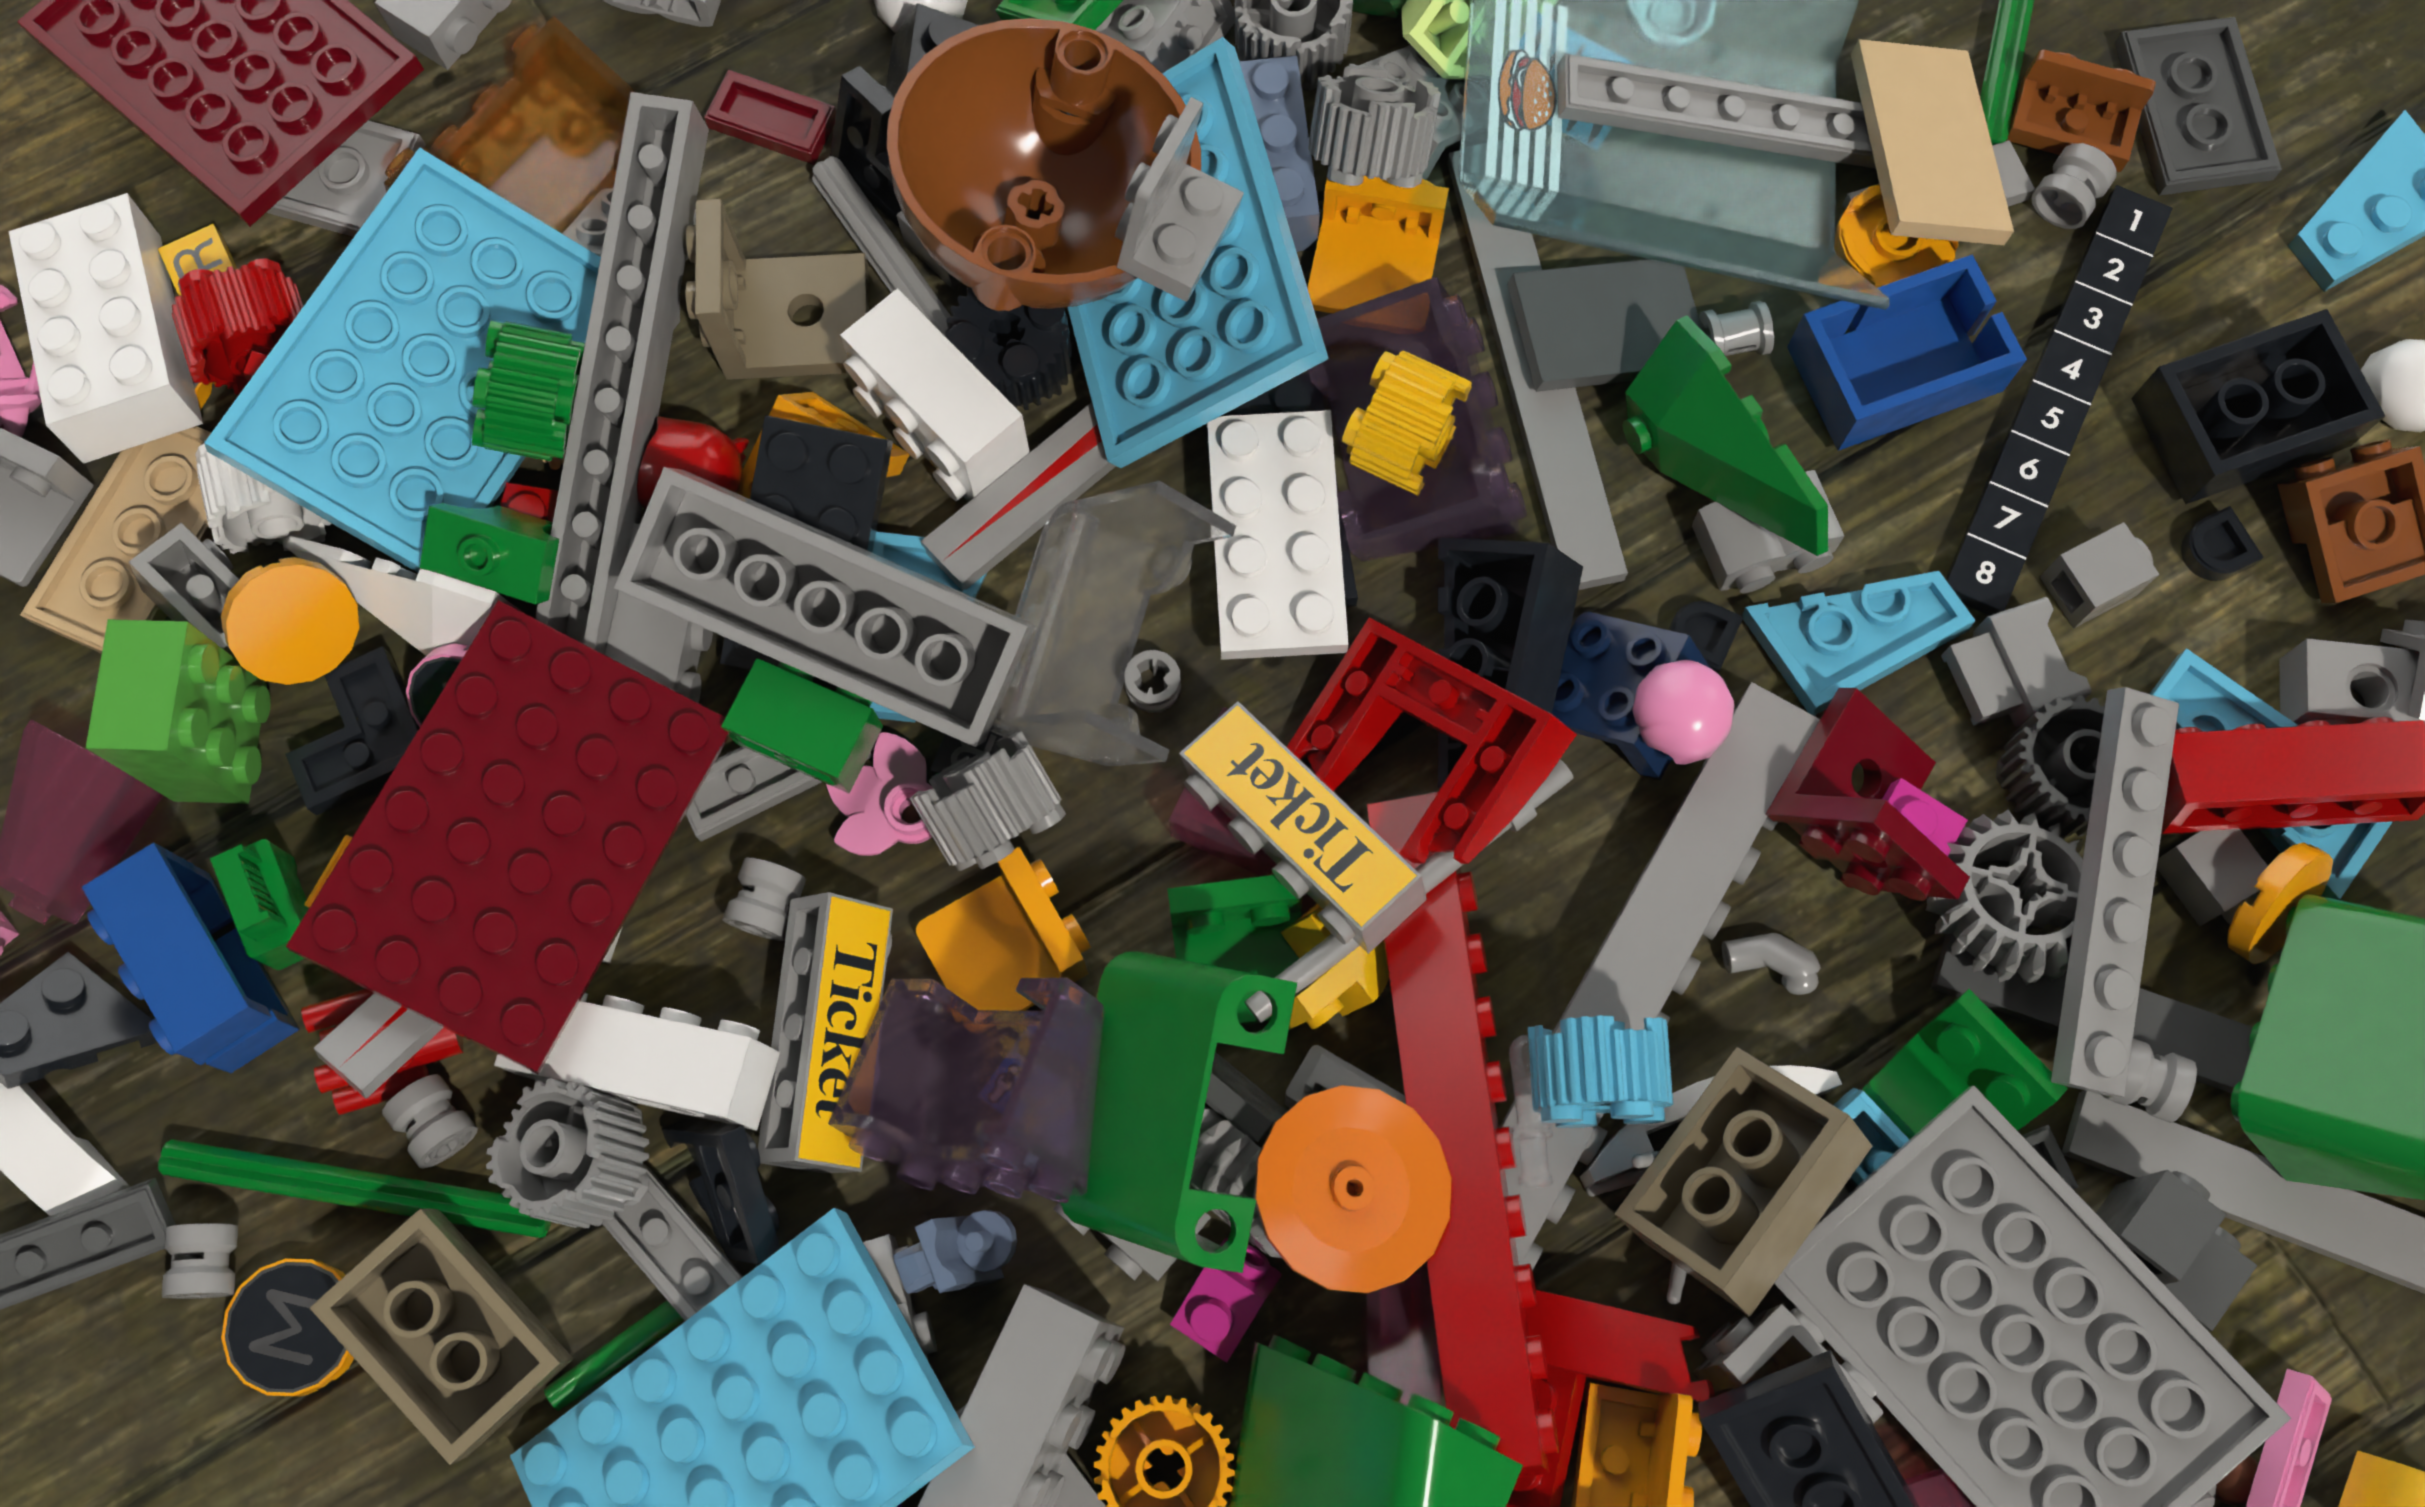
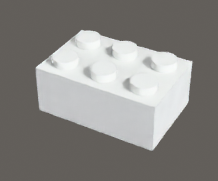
[840,288,1030,502]

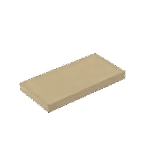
[1851,39,2014,245]
[20,426,213,653]

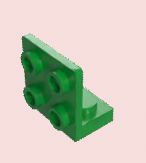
[1167,875,1303,1025]
[1862,989,2068,1140]

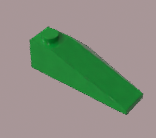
[1623,315,1828,556]

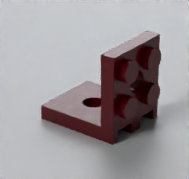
[1765,688,1970,901]

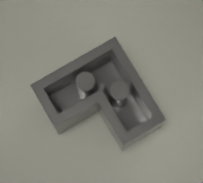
[2096,1169,2258,1332]

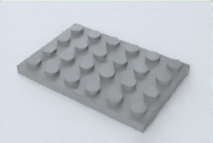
[1774,1085,2291,1507]

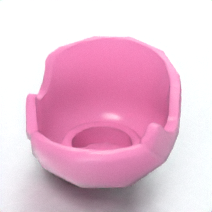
[1632,660,1734,764]

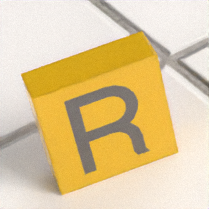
[158,224,238,296]

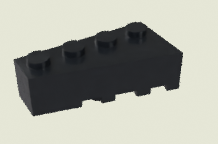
[1438,537,1583,788]

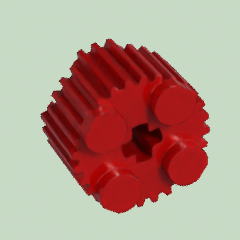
[171,258,304,395]

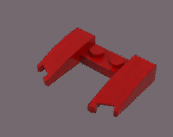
[1287,617,1577,864]
[1506,1290,1715,1507]

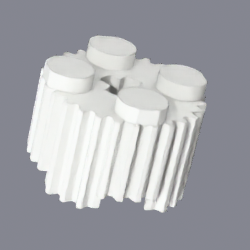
[195,444,332,554]

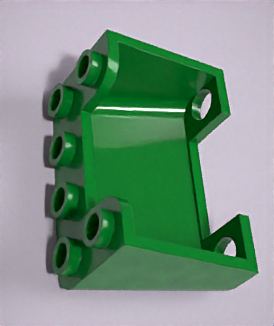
[2231,894,2425,1200]
[1059,951,1297,1273]
[1229,1335,1523,1507]

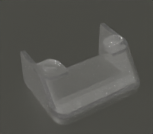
[990,481,1236,766]

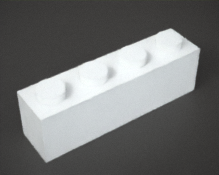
[494,993,780,1131]

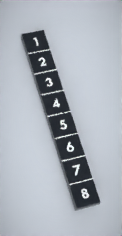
[1945,185,2173,616]

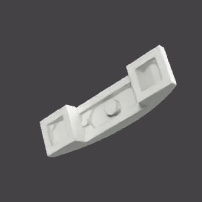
[1579,1065,1842,1189]
[0,1083,129,1216]

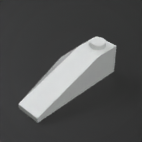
[286,536,525,656]

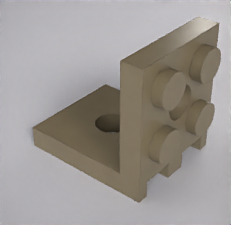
[685,199,869,380]

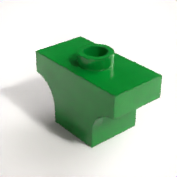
[419,503,559,605]

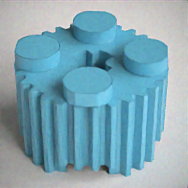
[1528,1015,1673,1128]

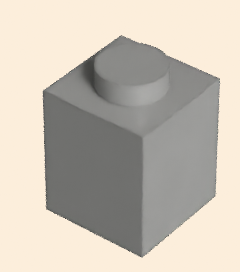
[2040,522,2159,629]
[2156,829,2268,927]

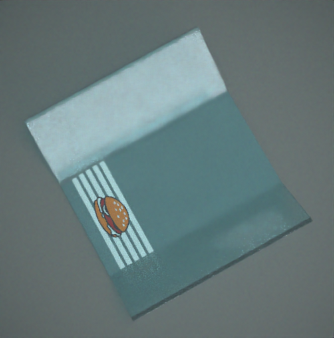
[1458,0,1889,310]

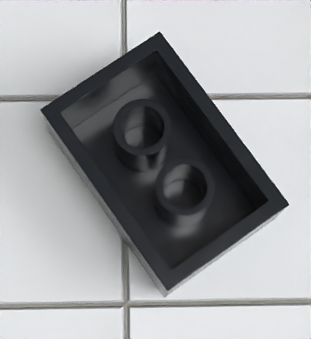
[2131,309,2385,505]

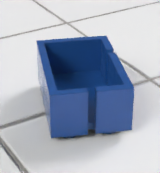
[1787,254,2027,451]
[82,842,300,1073]

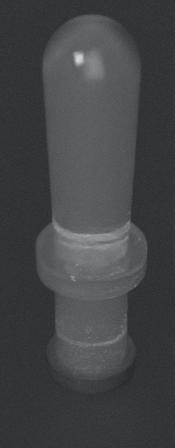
[1509,1035,1553,1188]

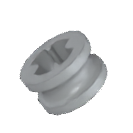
[1124,650,1181,713]

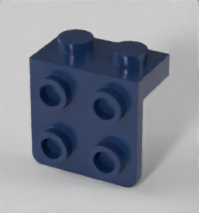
[1552,612,1710,780]

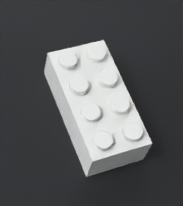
[9,193,203,464]

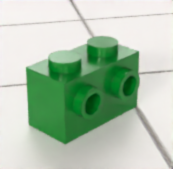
[721,658,883,793]

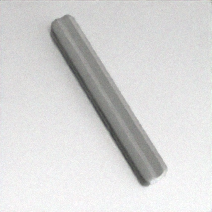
[812,156,951,337]

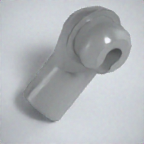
[1721,933,1821,995]

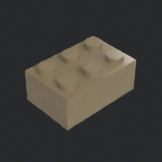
[1615,1047,1873,1317]
[310,1208,574,1465]

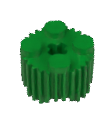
[472,320,585,461]

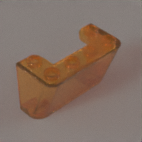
[384,16,637,233]

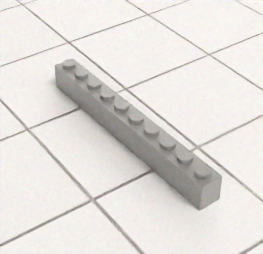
[535,92,709,654]
[1499,682,1820,1270]

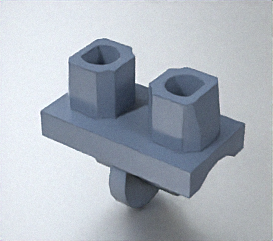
[893,1210,1017,1294]

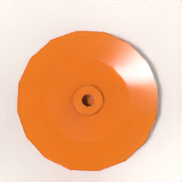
[1254,1085,1452,1293]

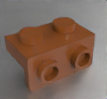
[2007,50,2156,173]

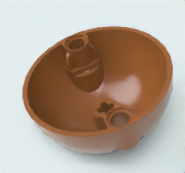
[887,18,1201,311]

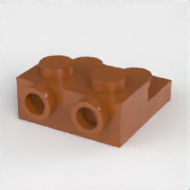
[2277,439,2425,604]

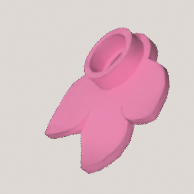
[826,732,932,856]

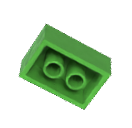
[86,619,271,804]

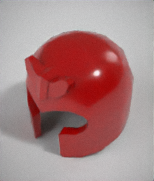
[637,416,749,510]

